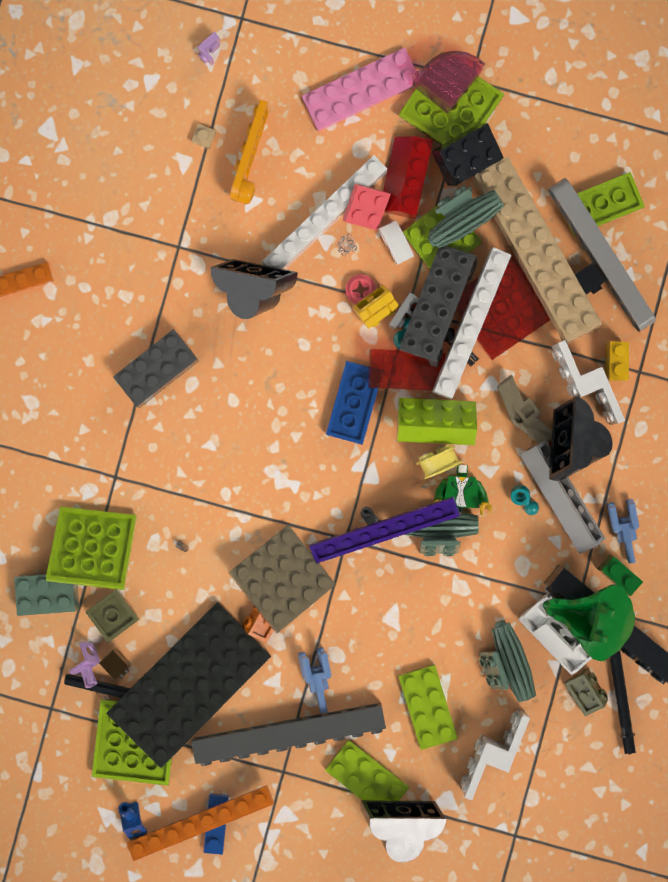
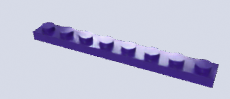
[309,496,461,564]

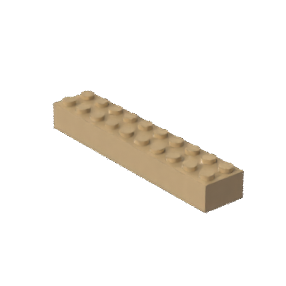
[473,156,602,345]

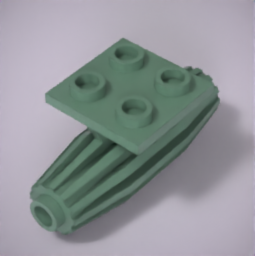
[427,185,505,248]
[405,512,479,557]
[479,620,536,702]

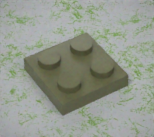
[85,589,140,643]

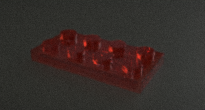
[368,349,446,391]

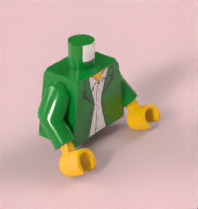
[433,465,492,515]

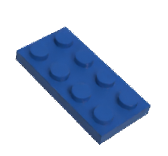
[326,361,383,445]

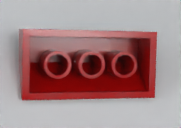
[383,136,433,219]

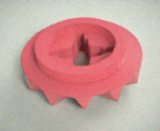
[346,274,376,304]

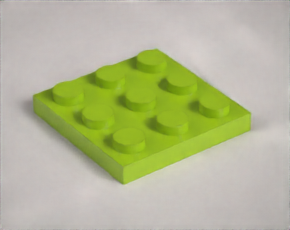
[403,205,482,269]

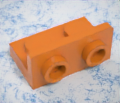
[243,605,274,643]

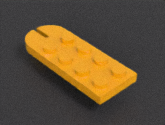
[230,99,269,205]

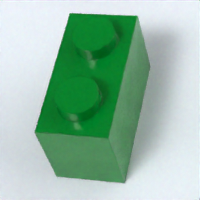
[597,555,643,596]

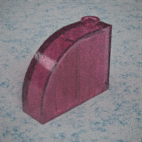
[412,51,485,114]

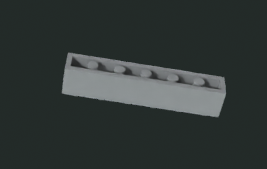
[520,440,605,554]

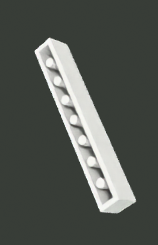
[263,155,387,269]
[432,247,511,399]

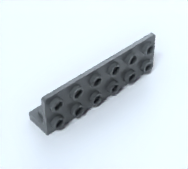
[400,246,477,367]

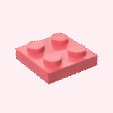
[342,183,390,230]

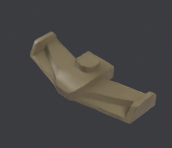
[497,375,552,443]

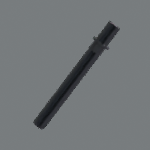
[610,650,636,755]
[64,674,131,698]

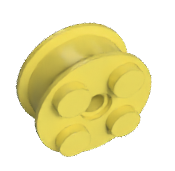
[416,444,462,480]

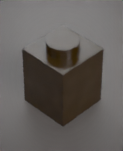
[99,648,131,680]

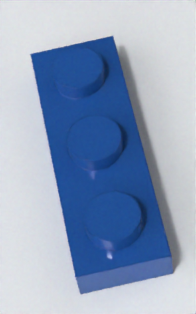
[204,793,229,855]

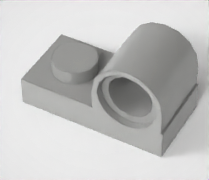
[389,292,419,330]

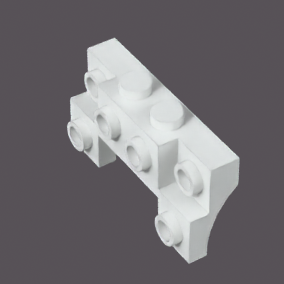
[518,592,592,675]

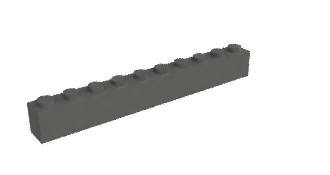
[191,703,386,766]

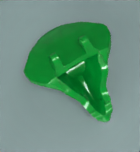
[543,584,635,662]

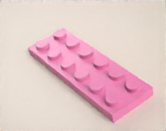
[302,48,421,132]

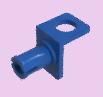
[118,802,147,839]

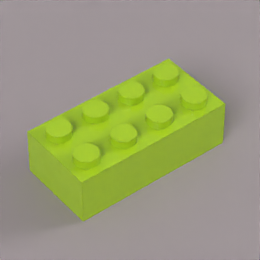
[397,398,477,445]

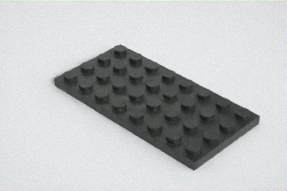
[106,602,271,768]

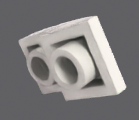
[378,220,414,265]

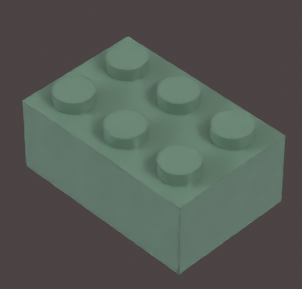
[14,573,79,616]

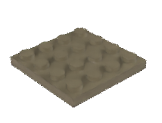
[228,525,336,634]

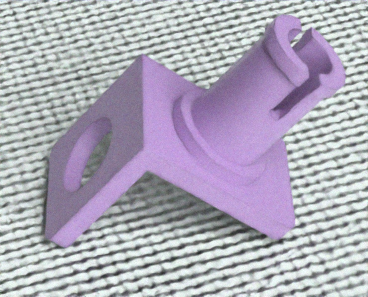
[69,642,100,688]

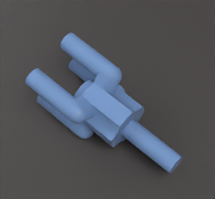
[607,499,639,564]
[298,647,331,713]

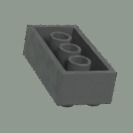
[113,329,199,408]

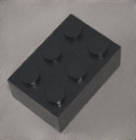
[431,123,504,186]

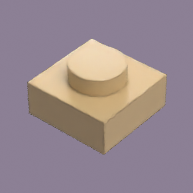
[191,124,216,150]

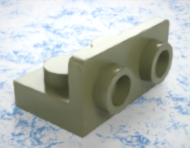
[565,668,608,716]

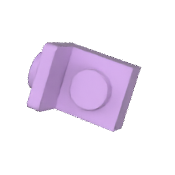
[198,32,221,66]

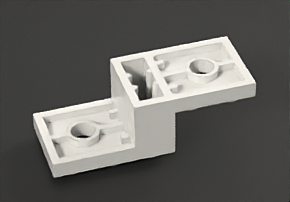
[551,340,625,425]
[460,708,530,800]

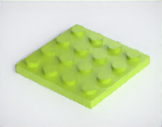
[398,52,505,145]
[46,506,137,590]
[92,699,172,786]

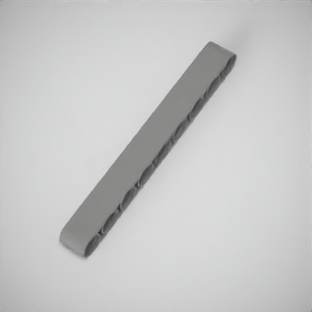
[548,178,656,332]

